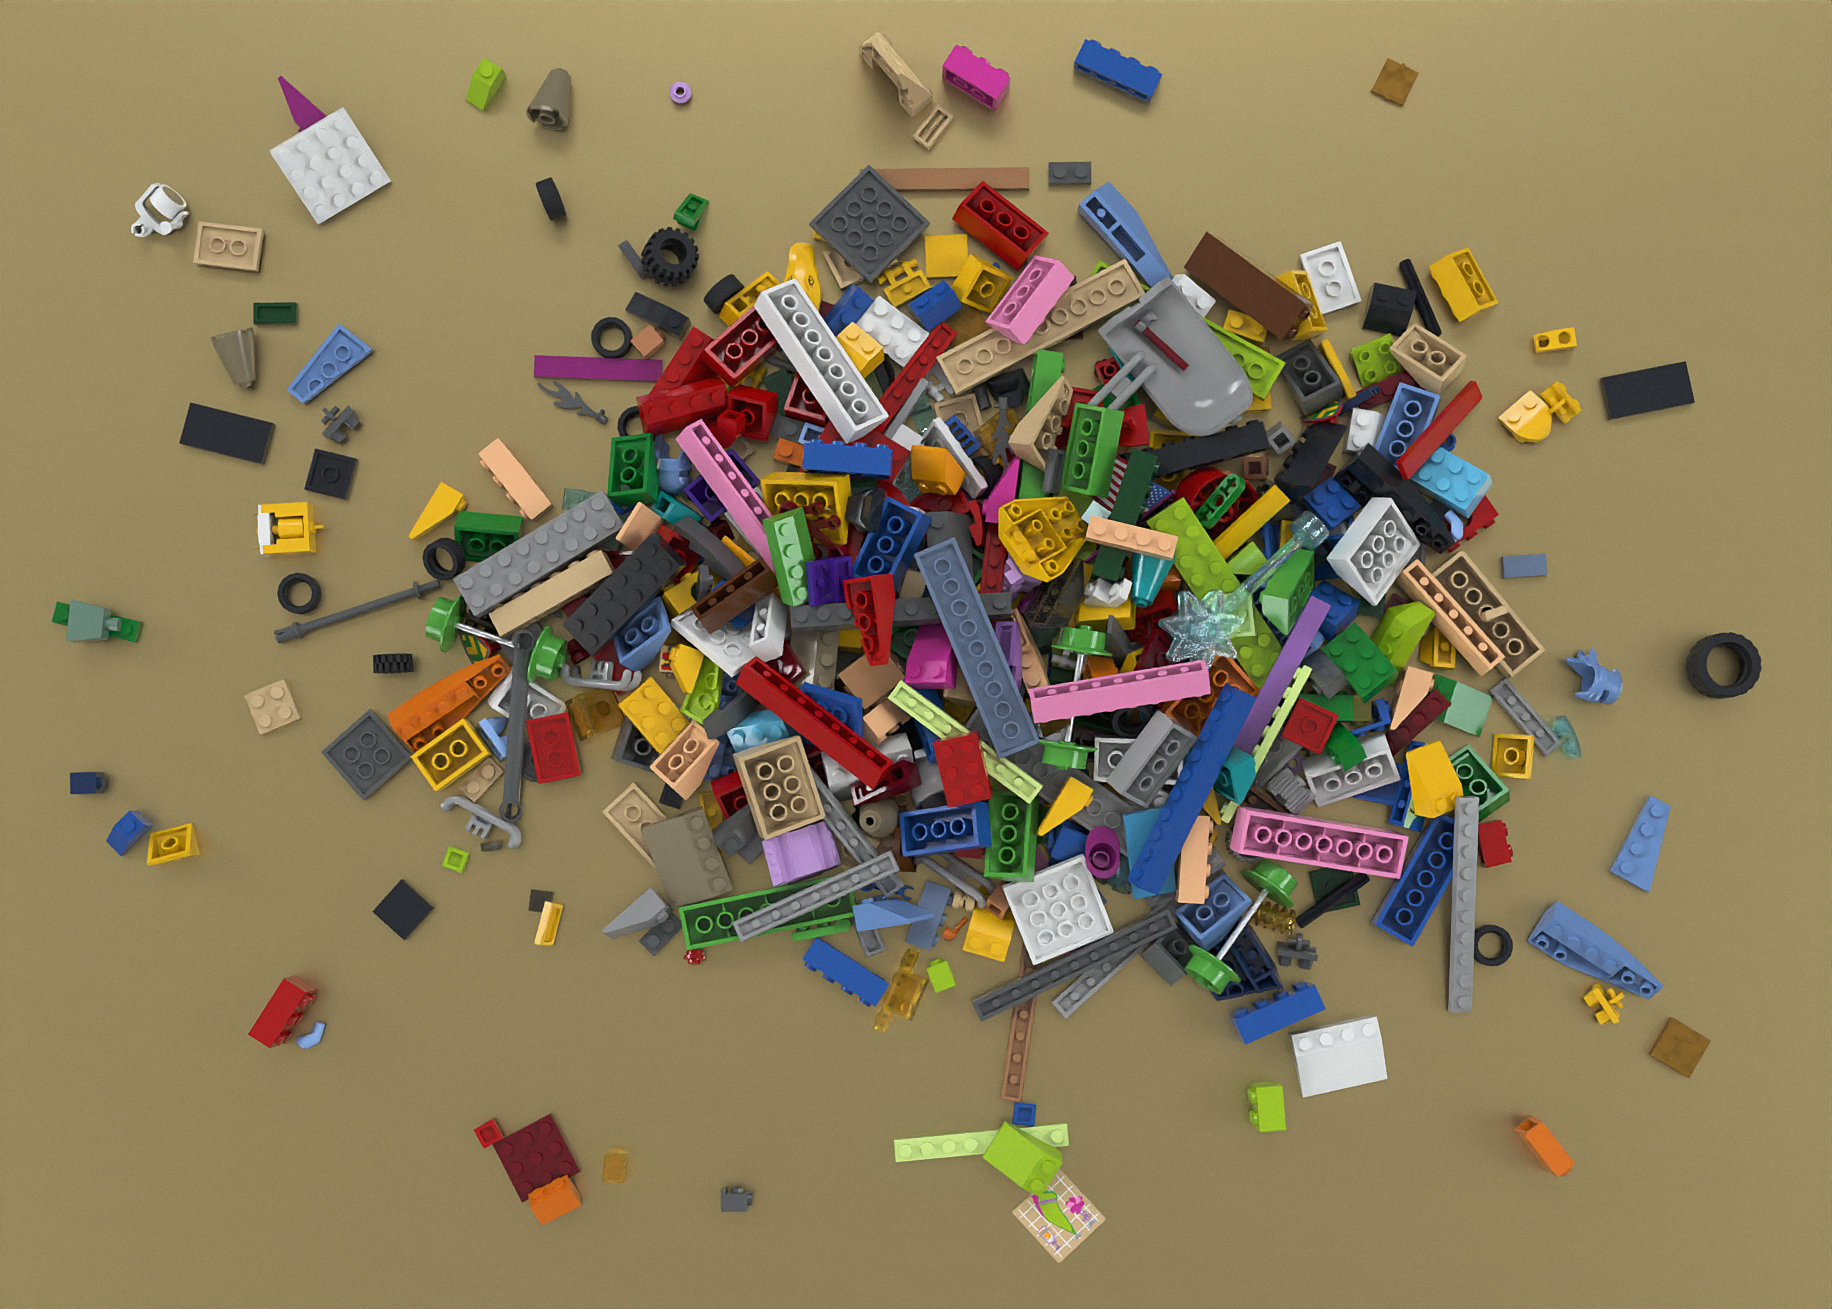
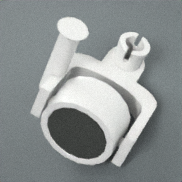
[131,183,189,237]

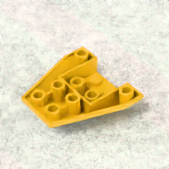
[998,496,1088,582]

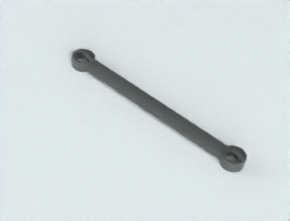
[499,629,535,822]

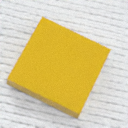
[925,234,968,279]

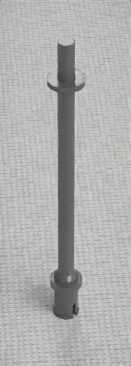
[274,579,441,644]

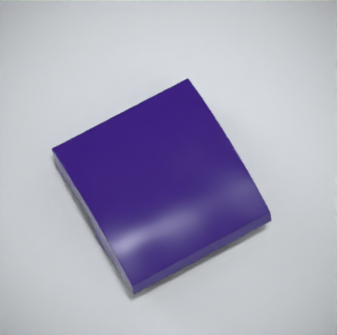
[806,556,853,606]

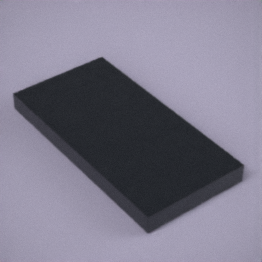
[1600,361,1695,420]
[179,402,274,465]

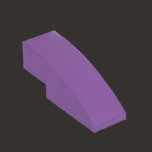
[995,621,1022,691]

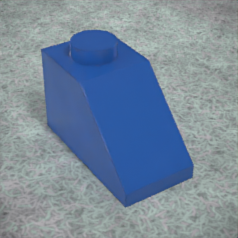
[106,810,153,856]

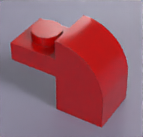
[704,409,746,448]

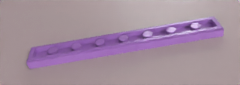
[1233,595,1331,755]

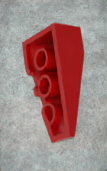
[843,573,895,666]

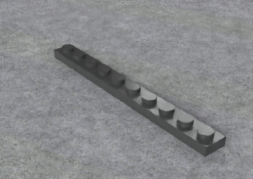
[972,907,1178,1022]

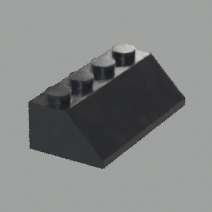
[1273,421,1348,505]

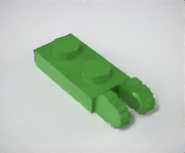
[792,918,852,942]

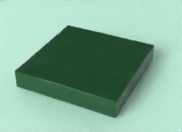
[1308,867,1360,913]

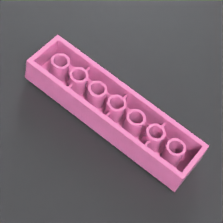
[1230,805,1409,879]

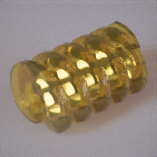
[1248,901,1296,937]

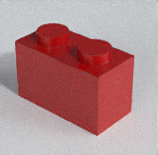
[1477,820,1513,868]

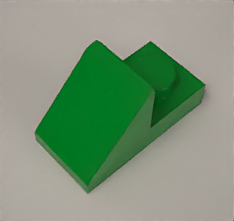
[673,193,709,231]

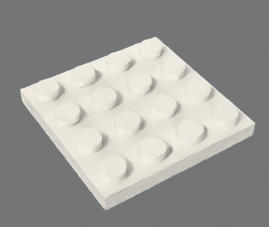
[269,107,391,224]
[671,609,791,677]
[1002,853,1114,965]

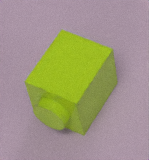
[926,958,956,993]

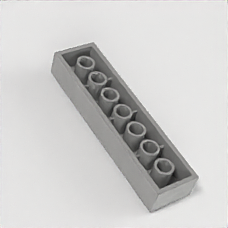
[453,490,624,619]

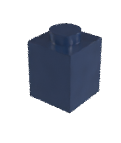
[70,772,106,794]

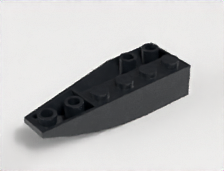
[1333,442,1455,554]

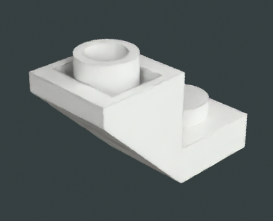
[1083,578,1132,608]

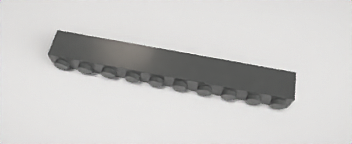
[790,592,1012,634]

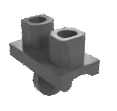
[321,405,360,444]
[1276,933,1318,970]

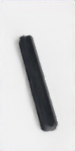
[1399,259,1442,337]
[1295,873,1370,928]

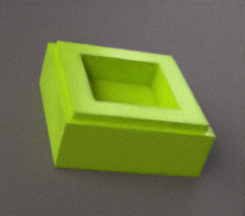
[442,846,470,874]

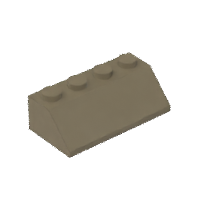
[790,629,839,690]

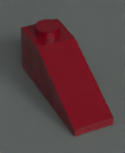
[850,759,922,806]

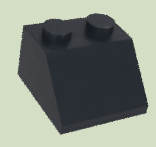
[1362,283,1417,337]

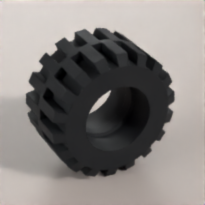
[641,227,699,287]

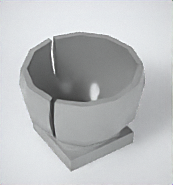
[911,748,948,810]

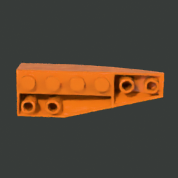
[387,654,512,753]

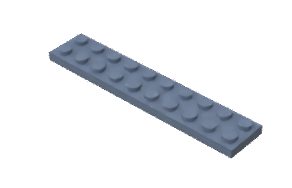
[914,537,1040,759]

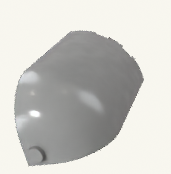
[1098,277,1253,436]

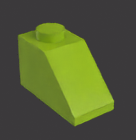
[465,58,506,111]

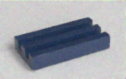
[1338,385,1381,416]

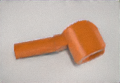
[942,917,968,941]

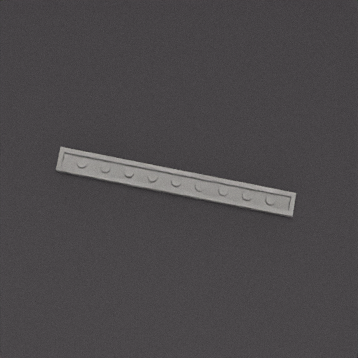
[1448,796,1479,1013]
[1051,868,1227,1019]

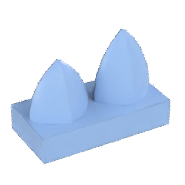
[476,717,508,763]

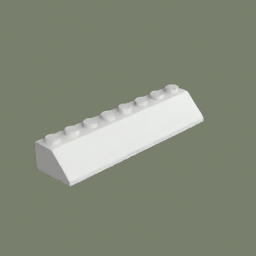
[754,278,889,444]

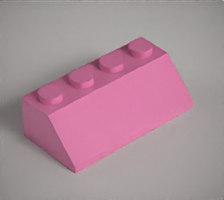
[985,255,1075,345]

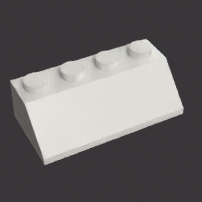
[1301,733,1401,807]

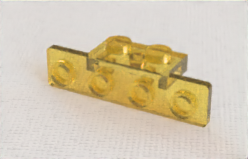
[873,948,929,1032]

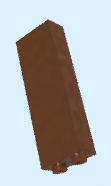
[1184,231,1313,340]

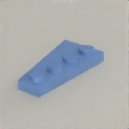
[286,324,374,404]
[1609,796,1671,893]

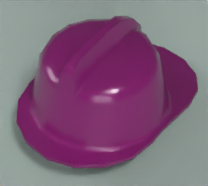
[1085,826,1120,879]

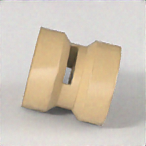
[951,887,975,913]

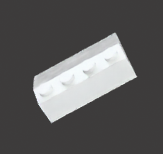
[1326,497,1421,606]
[821,732,914,802]
[1288,1015,1387,1098]

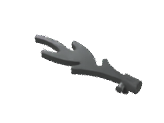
[538,381,608,425]
[991,397,1014,474]

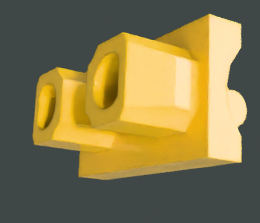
[1540,381,1582,424]
[1584,982,1624,1025]

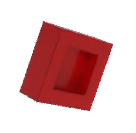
[474,1118,504,1149]

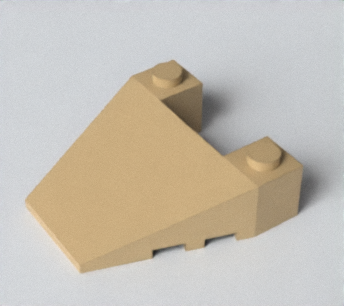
[859,31,933,117]

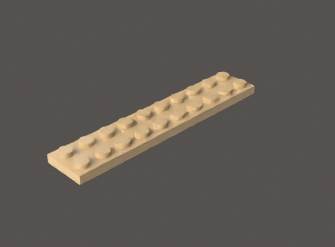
[936,259,1145,396]

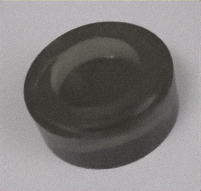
[480,840,502,852]

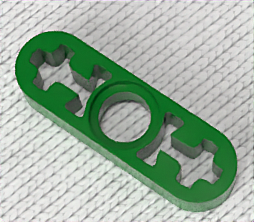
[1195,474,1245,529]

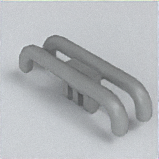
[1087,351,1158,410]
[561,660,642,691]
[440,795,522,849]
[913,853,996,909]

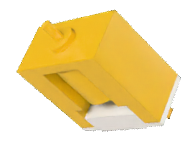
[252,502,325,557]

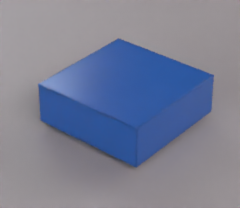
[1012,1102,1036,1126]

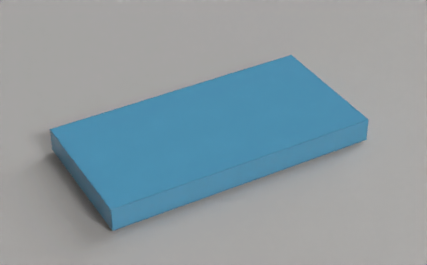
[1122,806,1177,899]

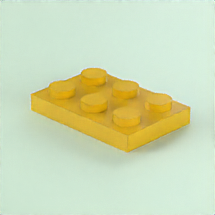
[617,676,690,754]

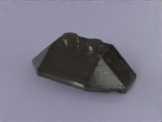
[1024,559,1084,629]

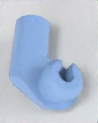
[1443,509,1463,542]
[296,1021,326,1049]

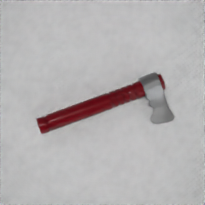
[1134,310,1189,371]

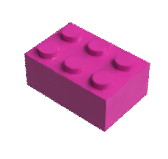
[942,44,1010,111]

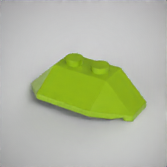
[1370,601,1436,686]

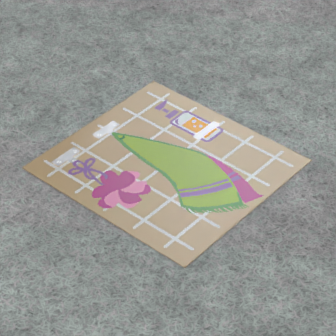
[1012,1168,1106,1263]

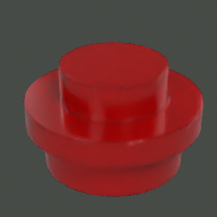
[684,949,706,965]

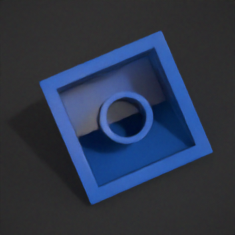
[907,280,962,332]

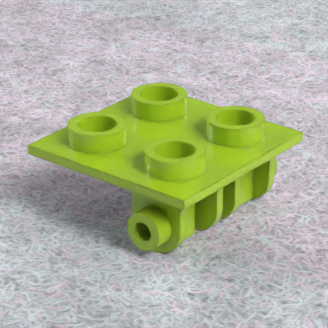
[1349,333,1402,388]

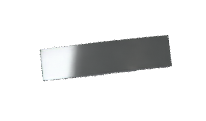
[673,516,746,580]

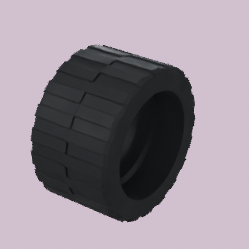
[1686,632,1762,699]

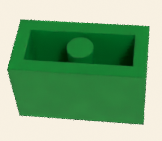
[1322,722,1367,771]

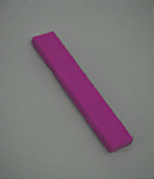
[534,355,663,382]

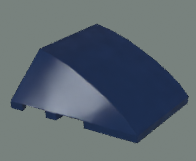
[1207,917,1284,1001]

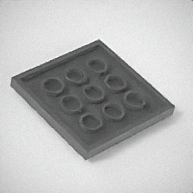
[809,165,930,284]

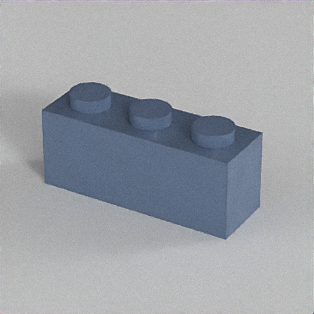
[905,880,954,951]

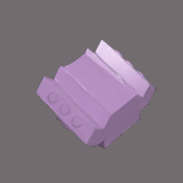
[1002,551,1042,603]
[762,821,841,887]

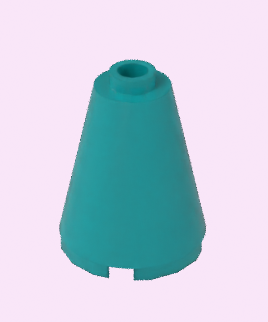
[1131,552,1175,608]

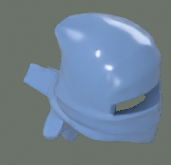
[654,434,692,494]
[1565,648,1623,705]

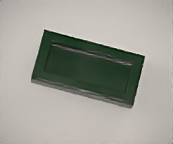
[253,302,298,325]

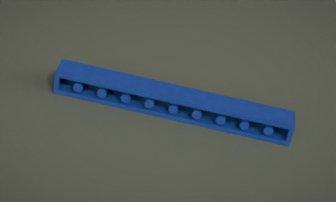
[1127,683,1257,895]

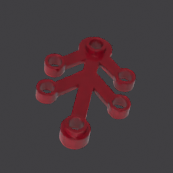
[778,501,848,560]

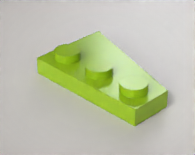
[680,655,724,725]

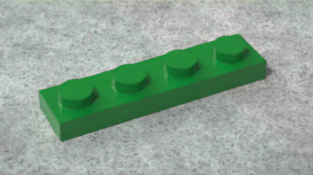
[52,602,142,643]

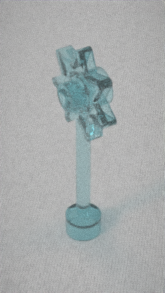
[1158,511,1329,672]

